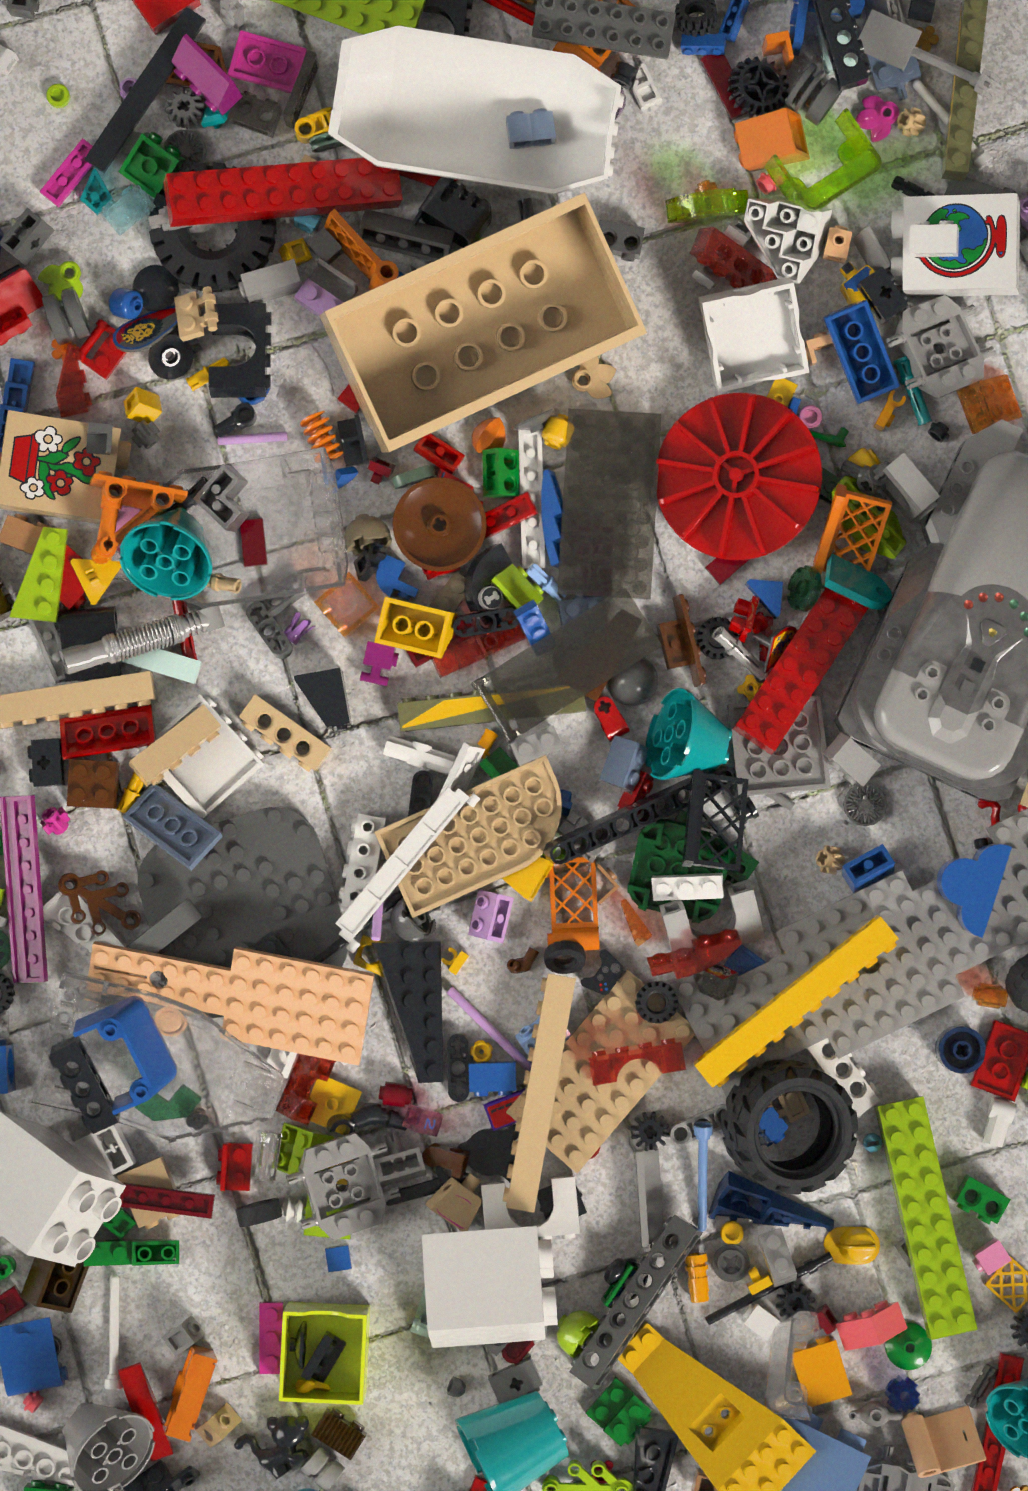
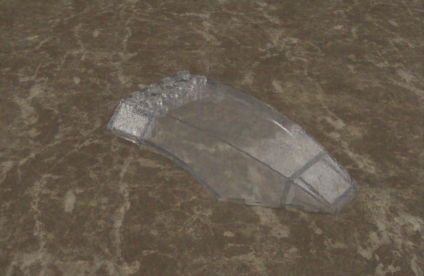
[112,447,349,608]
[31,971,284,1143]

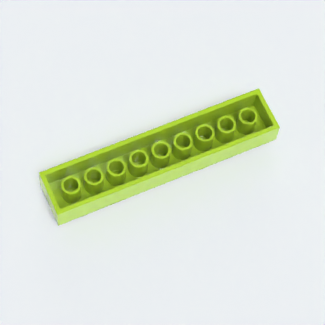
[874,1096,978,1340]

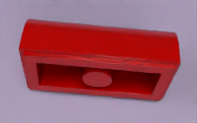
[413,433,465,475]

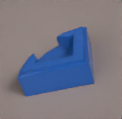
[788,397,801,414]
[328,467,359,491]

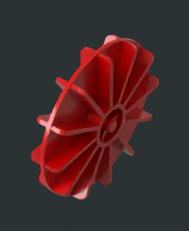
[655,393,822,560]

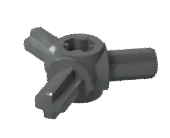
[841,460,892,511]

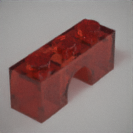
[275,1054,336,1125]

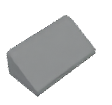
[853,226,891,271]

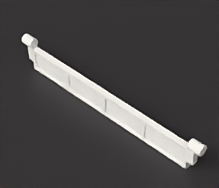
[335,787,480,953]

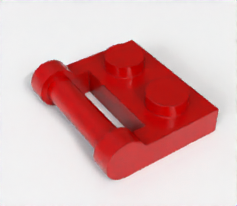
[72,318,127,381]

